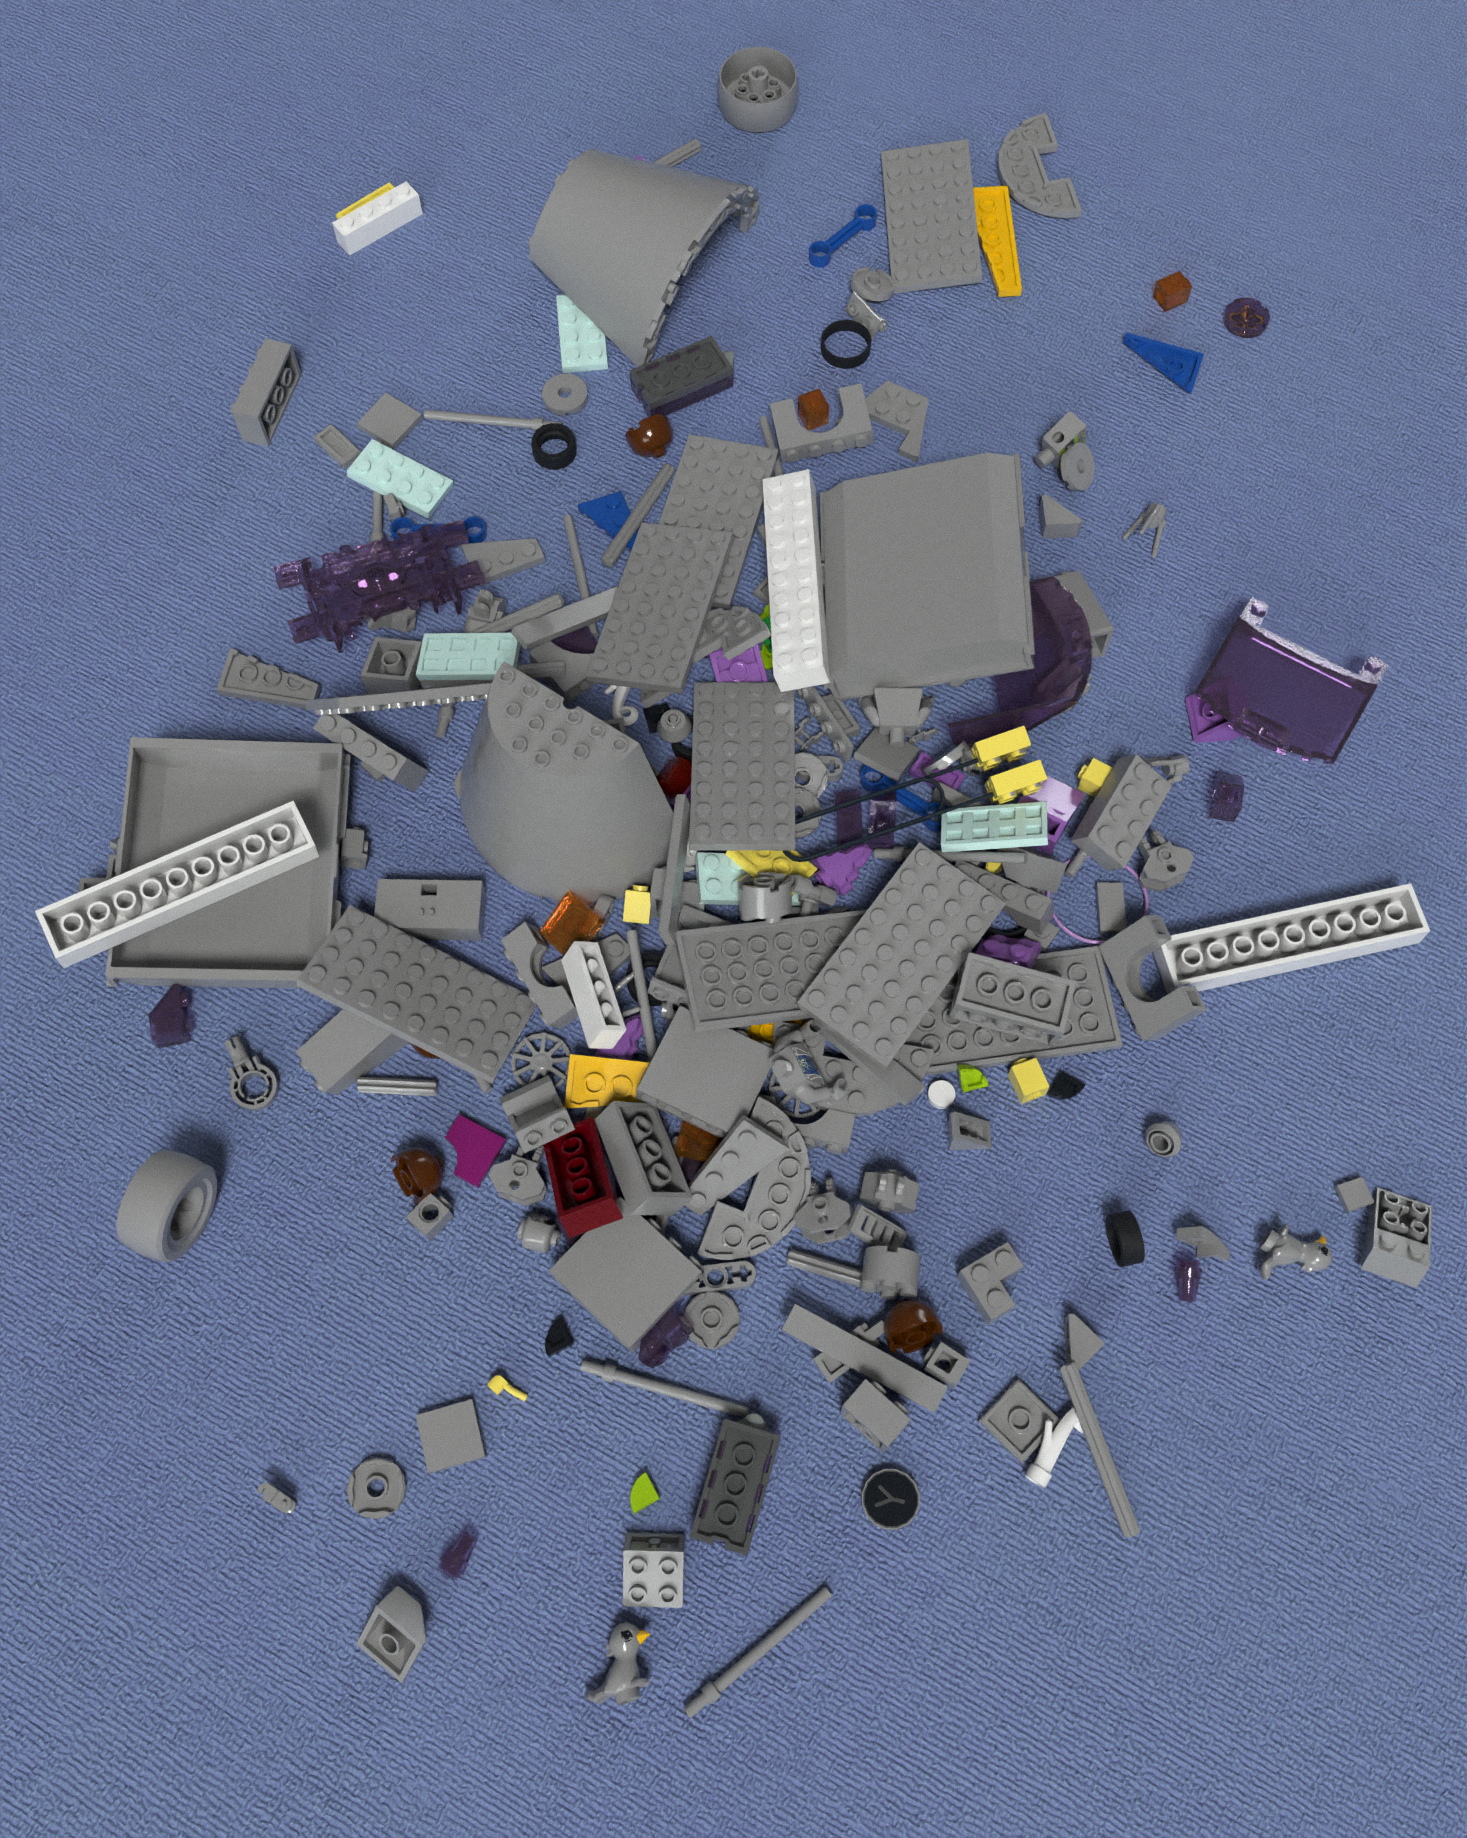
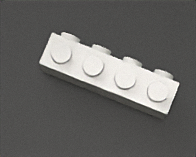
[332,181,423,256]
[561,941,626,1049]

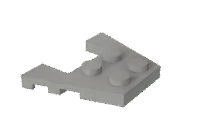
[836,381,929,463]

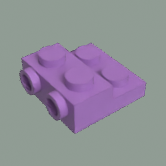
[708,644,768,682]
[975,934,1041,969]

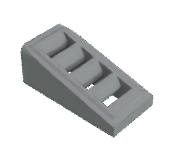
[847,1205,907,1252]

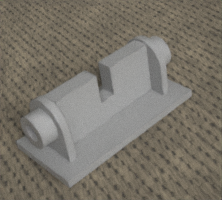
[845,292,888,340]

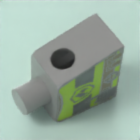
[1035,411,1087,468]

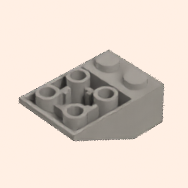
[1360,1188,1432,1288]

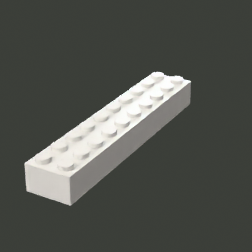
[762,469,830,692]
[35,800,319,968]
[1153,883,1430,995]

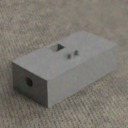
[374,879,486,941]

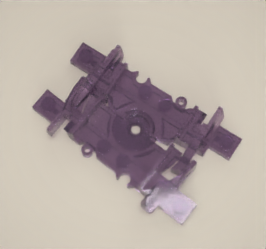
[274,520,485,653]

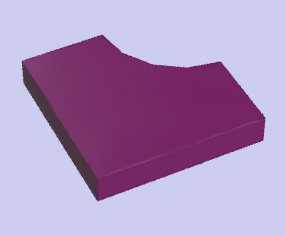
[445,1115,507,1189]

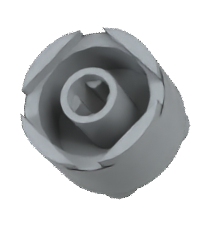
[738,872,792,923]
[860,1246,920,1300]

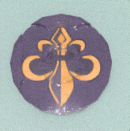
[1223,297,1270,338]

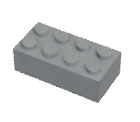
[231,338,302,447]
[1071,754,1172,871]
[595,1101,693,1216]

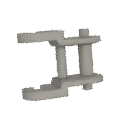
[794,717,825,752]
[908,728,938,744]
[257,1483,296,1514]

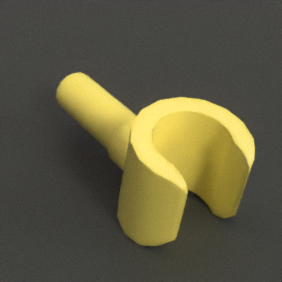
[487,1375,528,1402]

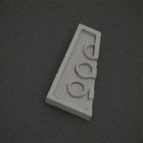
[684,1115,789,1216]

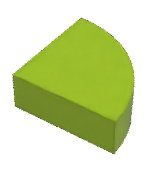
[957,1064,989,1093]
[630,1472,660,1514]

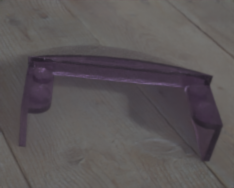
[948,576,1092,744]
[1195,598,1389,764]

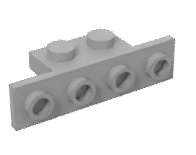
[797,686,860,762]

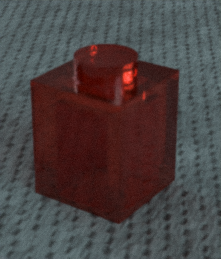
[656,757,692,799]

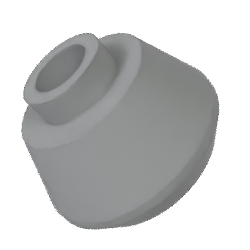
[657,709,691,743]
[1145,1121,1182,1158]

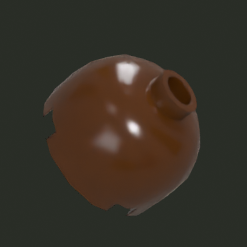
[625,414,673,459]
[391,1147,444,1204]
[884,1299,943,1354]

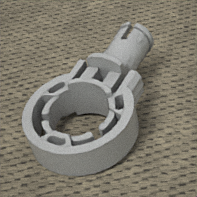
[224,1036,279,1111]

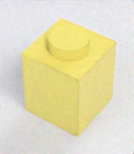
[1077,758,1112,798]
[623,885,652,924]
[1008,1058,1050,1104]

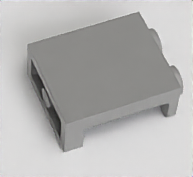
[499,1075,575,1153]

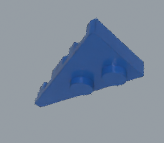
[1123,332,1204,393]
[578,491,638,550]

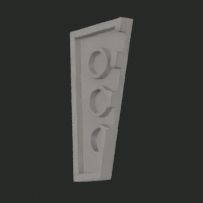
[216,648,321,709]

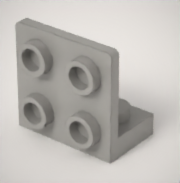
[623,1533,685,1608]

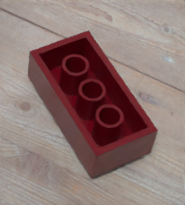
[543,1117,623,1238]

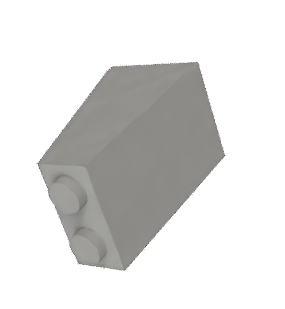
[1031,570,1114,667]
[296,1009,410,1095]

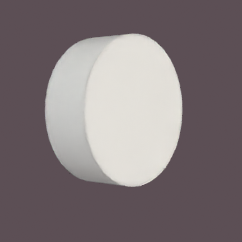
[927,1080,955,1109]

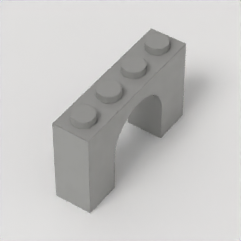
[770,383,873,463]
[313,714,428,792]
[1098,915,1206,1041]

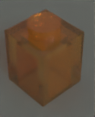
[1152,271,1192,312]
[798,389,829,431]

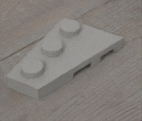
[460,538,545,587]
[541,933,631,988]

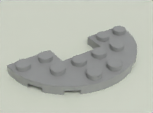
[997,113,1082,219]
[640,606,771,708]
[773,1022,934,1116]
[696,1096,811,1260]

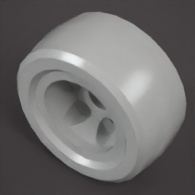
[717,47,799,132]
[116,1149,217,1263]

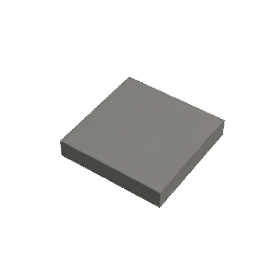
[357,393,423,450]
[853,727,920,781]
[978,1379,1061,1464]
[416,1399,486,1474]

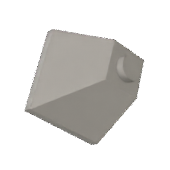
[356,1586,426,1683]

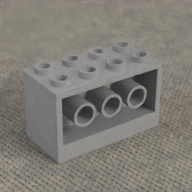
[948,952,1076,1047]

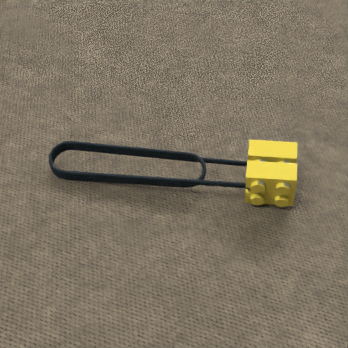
[783,726,1047,862]

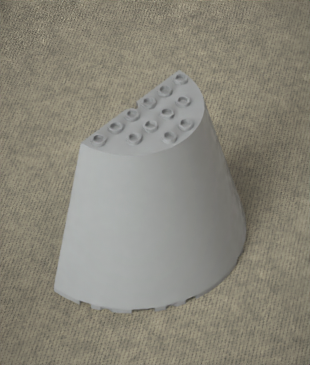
[528,149,760,367]
[460,662,673,904]

